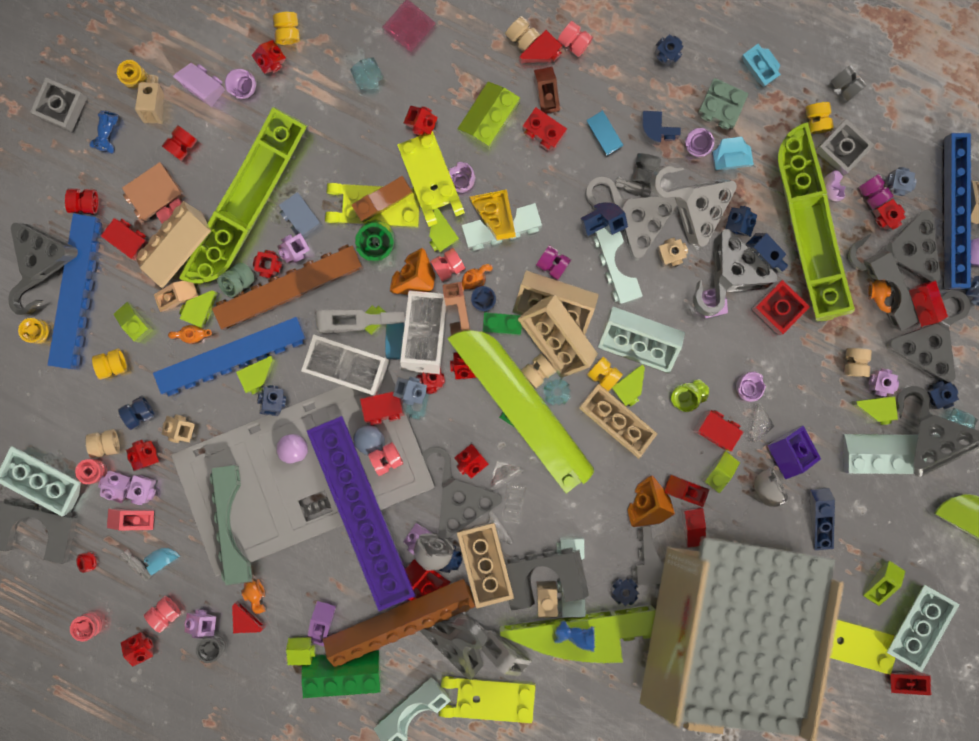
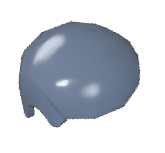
[353,425,385,456]

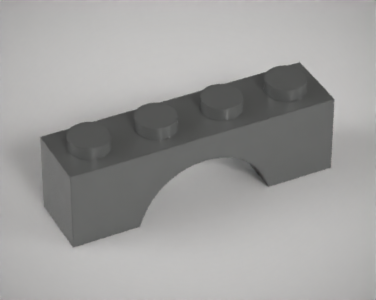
[864,250,919,331]

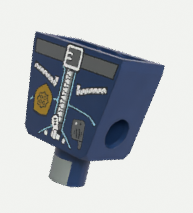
[745,233,788,273]

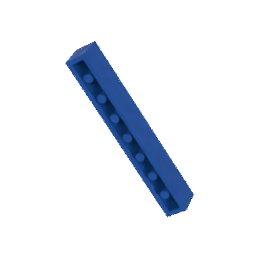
[944,133,971,289]
[48,214,102,370]
[153,317,307,397]

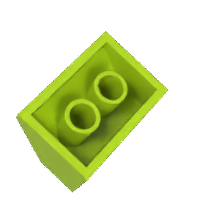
[457,81,520,150]

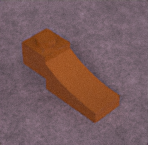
[351,176,413,223]

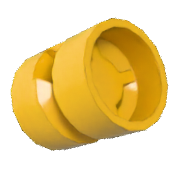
[273,12,300,45]
[117,60,147,90]
[805,102,834,134]
[18,318,51,344]
[92,348,127,380]
[587,357,623,391]

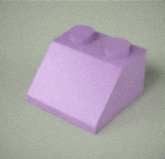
[173,63,225,108]

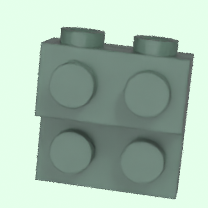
[697,78,749,130]

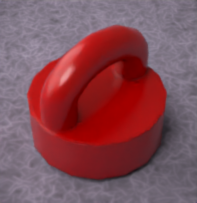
[76,552,97,573]

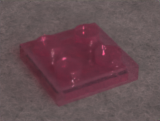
[382,0,436,54]

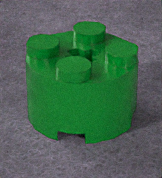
[355,220,395,261]

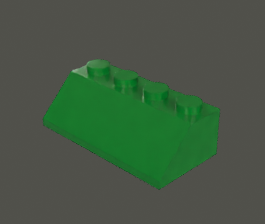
[301,650,382,698]

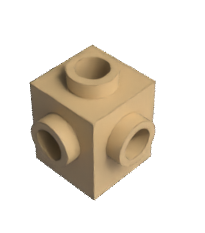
[657,237,688,267]
[162,414,195,443]

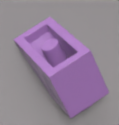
[307,601,336,646]

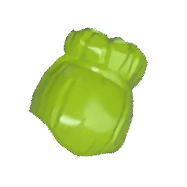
[671,380,709,412]

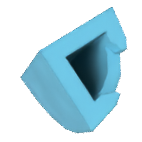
[144,548,180,575]

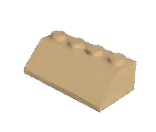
[136,201,211,288]
[512,270,599,335]
[518,294,598,378]
[579,384,658,459]
[457,523,514,608]

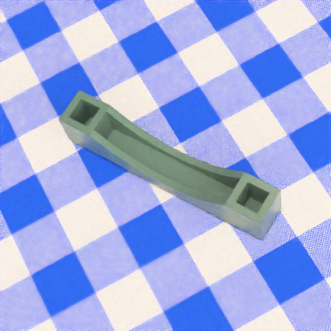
[210,465,253,585]

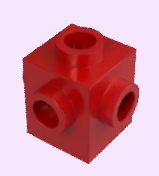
[251,40,286,74]
[403,106,438,136]
[872,198,906,230]
[253,250,282,279]
[450,352,477,379]
[416,366,445,394]
[126,439,159,471]
[454,444,489,479]
[120,632,154,667]

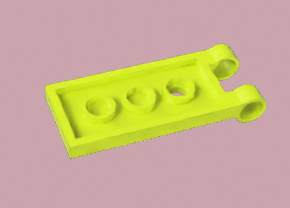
[397,131,465,227]
[325,183,420,227]
[830,619,895,675]
[438,676,536,724]

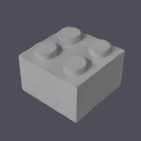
[30,78,87,132]
[816,119,874,176]

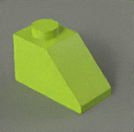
[429,208,460,253]
[179,290,219,328]
[113,301,153,342]
[236,356,275,395]
[611,364,645,407]
[852,396,898,425]
[701,451,740,494]
[863,561,905,606]

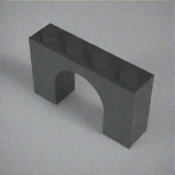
[0,498,78,564]
[505,547,589,611]

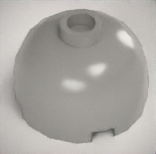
[753,467,790,507]
[414,533,454,570]

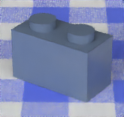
[279,192,322,238]

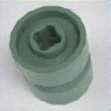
[218,262,254,297]

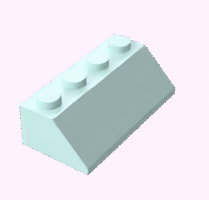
[598,307,685,373]
[843,434,927,474]
[0,446,81,517]
[887,585,960,672]

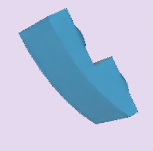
[586,110,624,155]
[385,323,405,359]

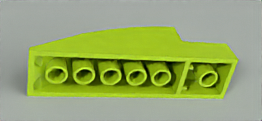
[500,605,656,663]

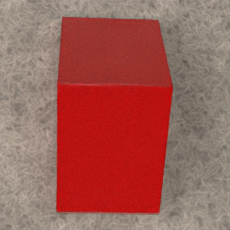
[232,601,266,633]
[891,671,931,696]

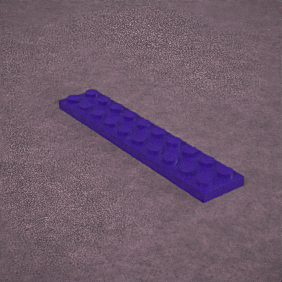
[307,416,416,611]

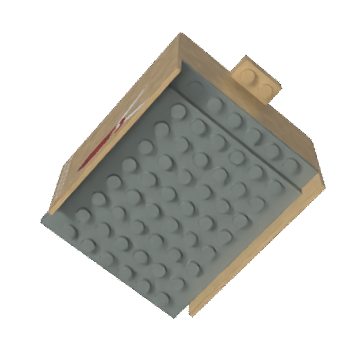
[639,538,844,741]

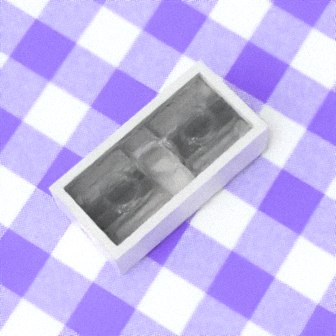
[400,291,447,374]
[301,335,390,396]

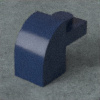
[641,111,681,145]
[580,202,628,236]

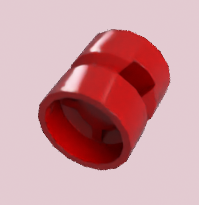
[162,125,198,161]
[65,188,99,214]

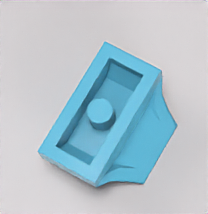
[742,44,781,87]
[712,137,754,171]

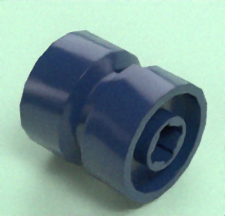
[471,286,496,313]
[118,395,155,430]

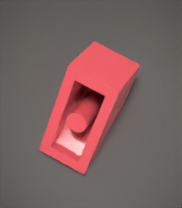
[107,509,154,530]

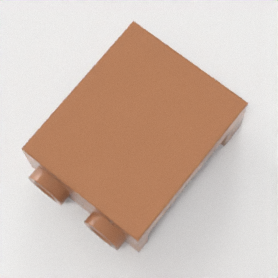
[122,162,185,222]
[443,282,470,335]

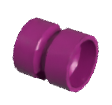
[858,174,894,210]
[536,245,572,280]

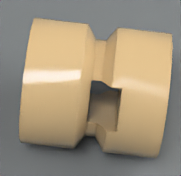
[505,16,541,52]
[844,348,872,377]
[521,353,556,389]
[85,429,120,459]

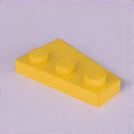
[469,189,516,241]

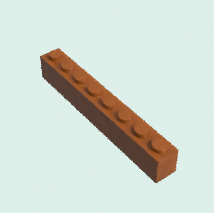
[212,244,363,330]
[323,579,476,667]

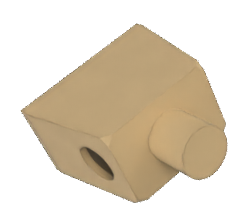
[135,75,164,124]
[536,581,558,618]

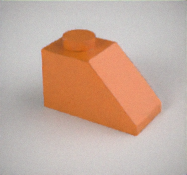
[390,248,435,295]
[627,476,675,527]

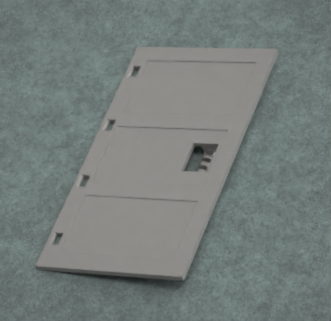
[171,367,435,577]

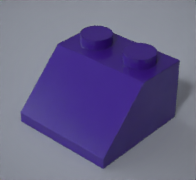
[767,425,821,480]

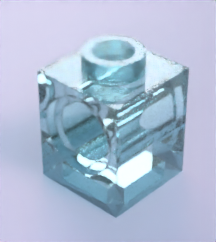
[405,394,430,420]

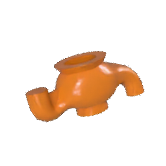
[461,264,493,291]
[868,280,891,313]
[168,325,212,344]
[241,579,266,614]

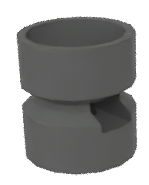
[830,65,867,102]
[631,153,661,186]
[196,634,226,663]

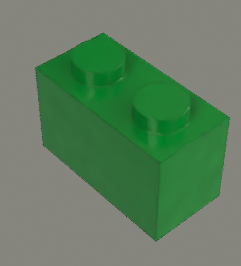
[483,312,522,336]

